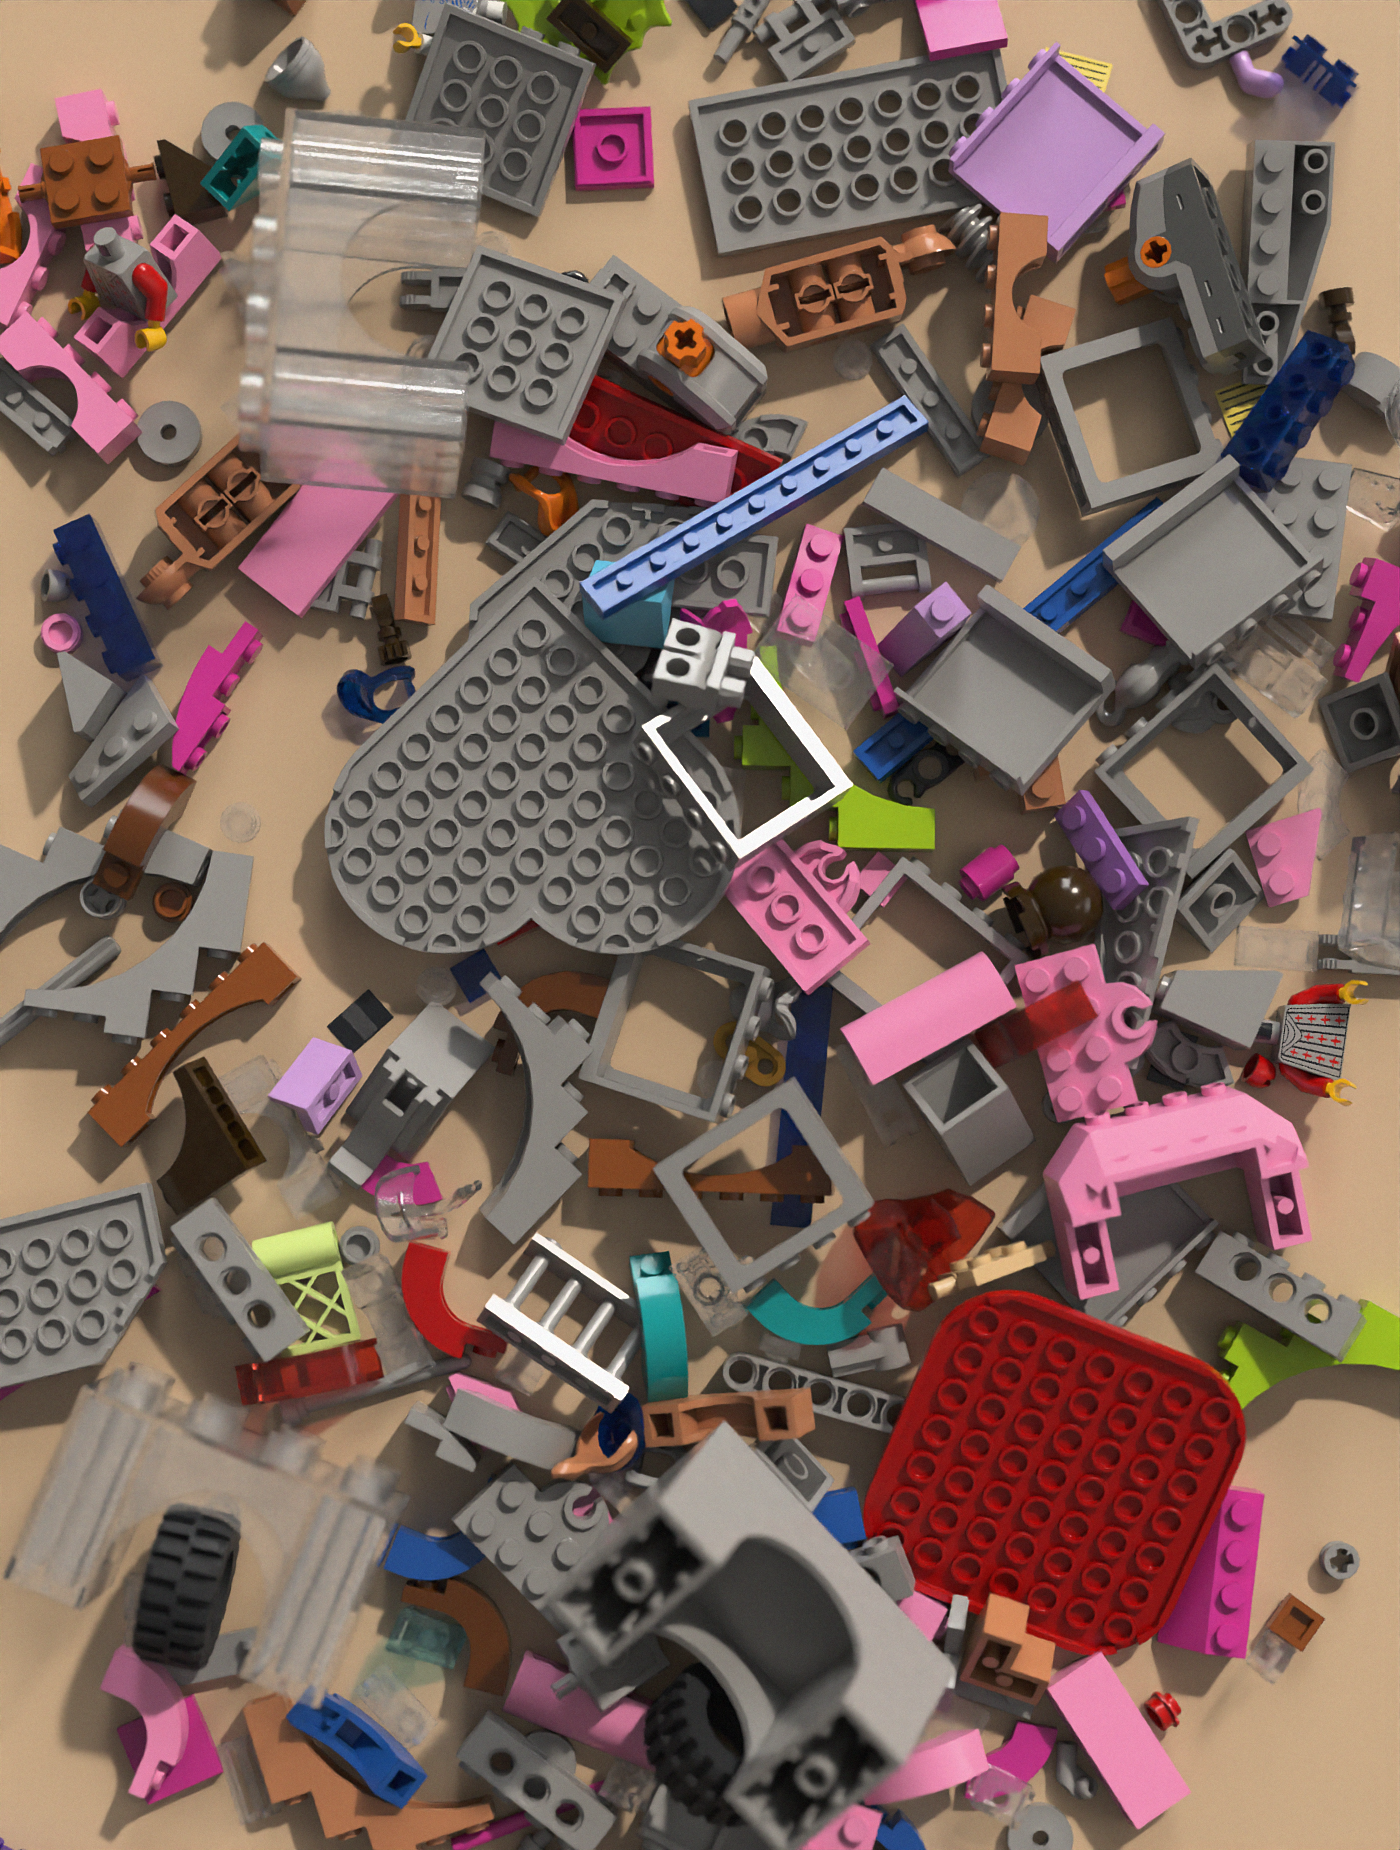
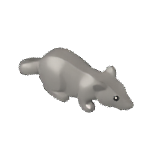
[1095,640,1189,727]

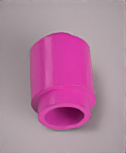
[958,844,1020,902]

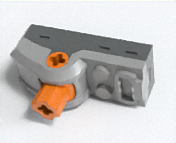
[1104,158,1269,376]
[589,254,768,436]

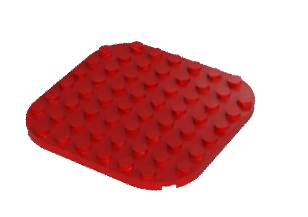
[863,1290,1246,1656]

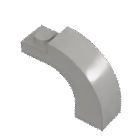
[443,1388,582,1470]

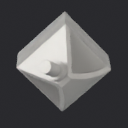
[749,1438,835,1513]

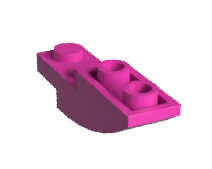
[172,621,264,775]

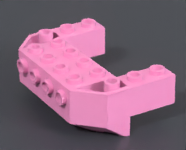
[1043,1082,1313,1300]

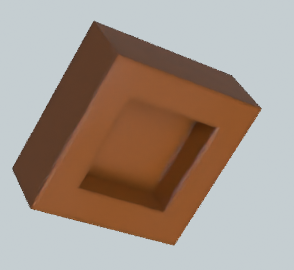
[1266,1593,1325,1652]

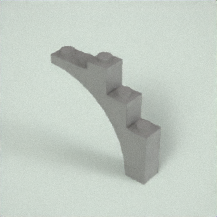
[0,809,213,945]
[24,850,254,1045]
[479,972,594,1244]

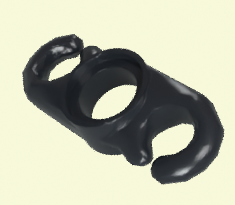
[887,742,965,806]

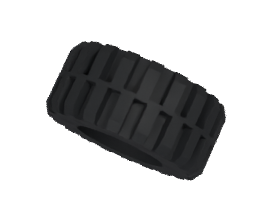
[132,1502,241,1671]
[643,1660,751,1827]

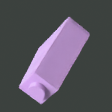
[877,581,971,678]

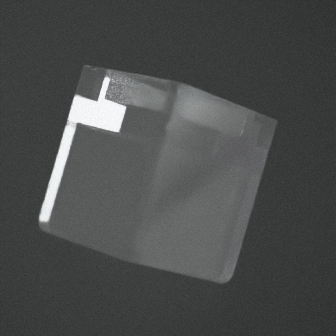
[495,1346,546,1397]

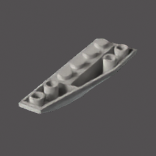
[1241,140,1335,385]

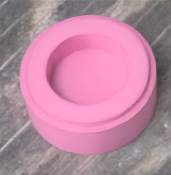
[41,613,83,654]

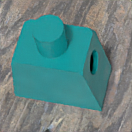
[200,125,291,211]

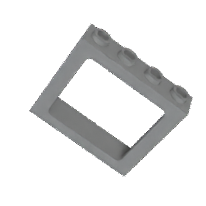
[1035,317,1225,517]
[633,656,853,872]
[1094,662,1315,879]
[578,940,774,1124]
[653,1077,874,1294]

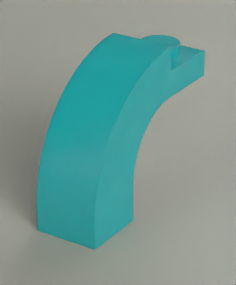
[629,1251,688,1403]
[745,1269,890,1345]

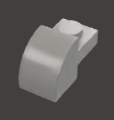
[1335,352,1400,432]

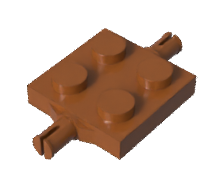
[18,135,157,229]

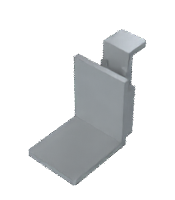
[327,1001,495,1189]

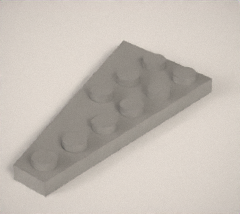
[1095,817,1199,1070]

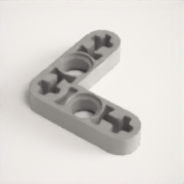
[1157,0,1293,70]

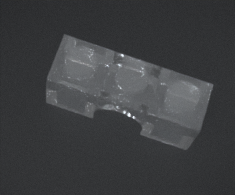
[1218,627,1329,718]
[341,1253,437,1384]

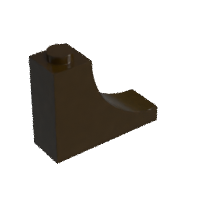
[156,1056,267,1216]

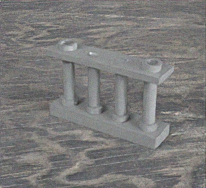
[476,1232,641,1413]

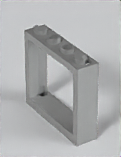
[824,856,1029,1065]

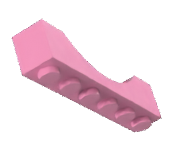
[489,421,738,508]

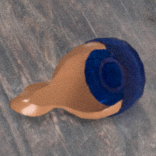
[550,1392,647,1480]

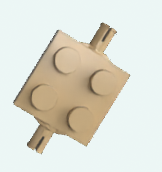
[928,1240,1056,1300]

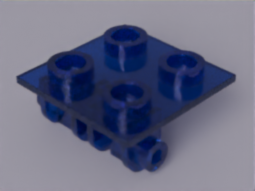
[1281,34,1361,108]

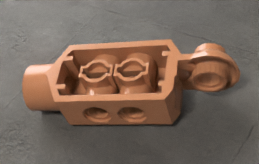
[721,225,957,354]
[136,407,326,610]

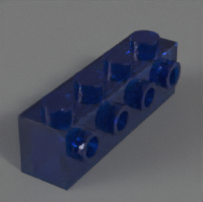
[1221,330,1356,493]
[52,513,163,682]

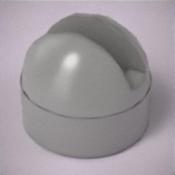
[41,569,72,602]

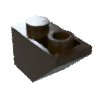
[154,139,228,226]

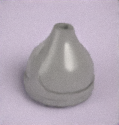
[265,36,331,103]

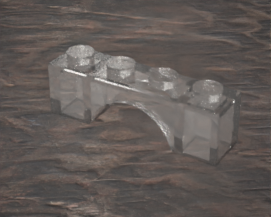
[218,1055,344,1220]

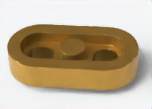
[713,1021,786,1087]

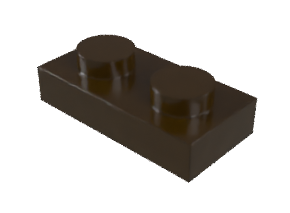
[546,0,634,74]

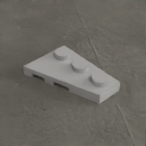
[69,673,179,808]

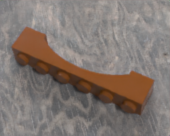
[87,942,302,1147]
[588,1139,835,1204]

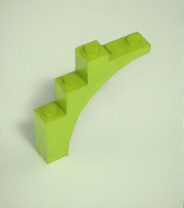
[734,645,935,853]
[1217,1298,1400,1409]

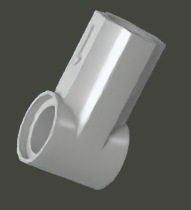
[826,1323,911,1378]

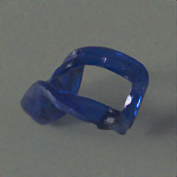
[336,665,416,724]

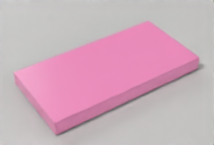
[238,442,400,619]

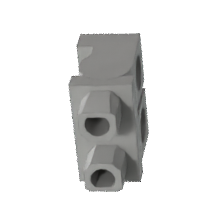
[650,619,755,715]

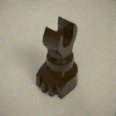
[1318,287,1356,359]
[371,593,412,666]

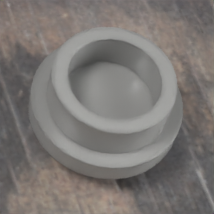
[339,1226,380,1267]

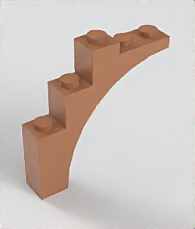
[242,1688,496,1850]

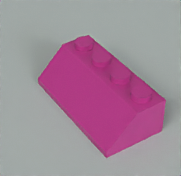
[1156,1485,1265,1659]

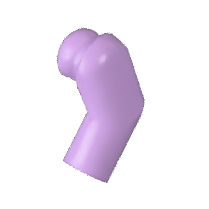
[1229,51,1284,98]

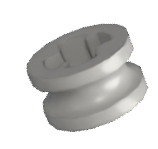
[1319,1541,1360,1580]

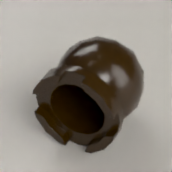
[1001,865,1103,961]

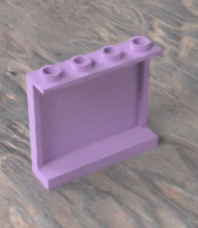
[948,42,1165,264]

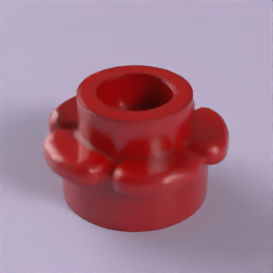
[1144,1691,1181,1731]

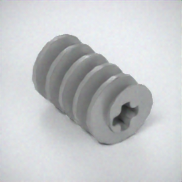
[938,203,993,294]

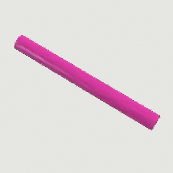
[451,1780,609,1850]

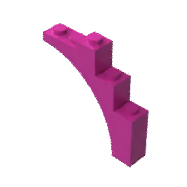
[1333,557,1400,683]

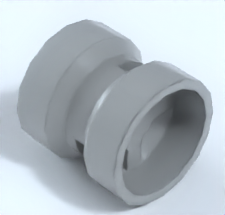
[461,457,511,510]
[80,878,127,920]

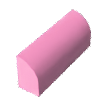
[840,951,1017,1086]
[502,1649,655,1772]
[1044,1652,1191,1830]

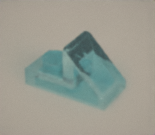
[385,1605,467,1669]

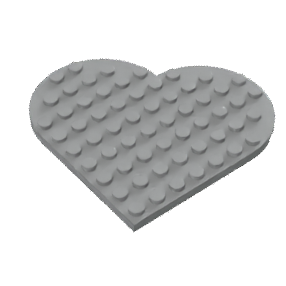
[324,575,741,955]

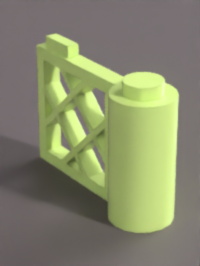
[252,1221,361,1358]

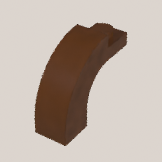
[92,764,197,901]
[491,971,610,1077]
[401,1575,512,1697]

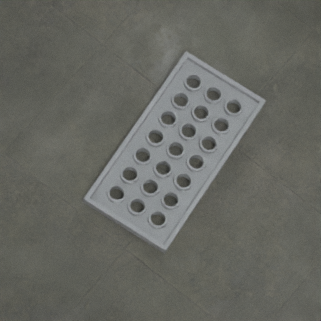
[688,48,1007,258]

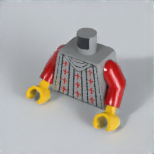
[68,227,178,352]
[1254,980,1369,1106]

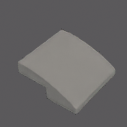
[404,1401,481,1472]

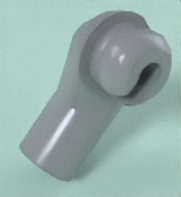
[1056,1741,1098,1800]

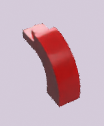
[402,1241,509,1359]

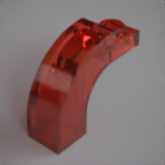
[974,979,1098,1069]
[235,1338,384,1406]

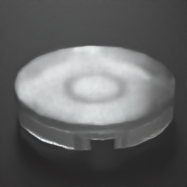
[960,471,1040,545]

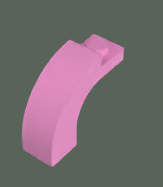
[100,1644,189,1799]
[861,1729,989,1805]

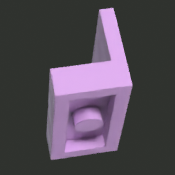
[268,1037,362,1135]

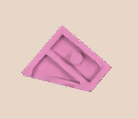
[1245,808,1323,908]

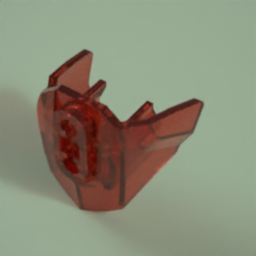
[852,1188,995,1312]

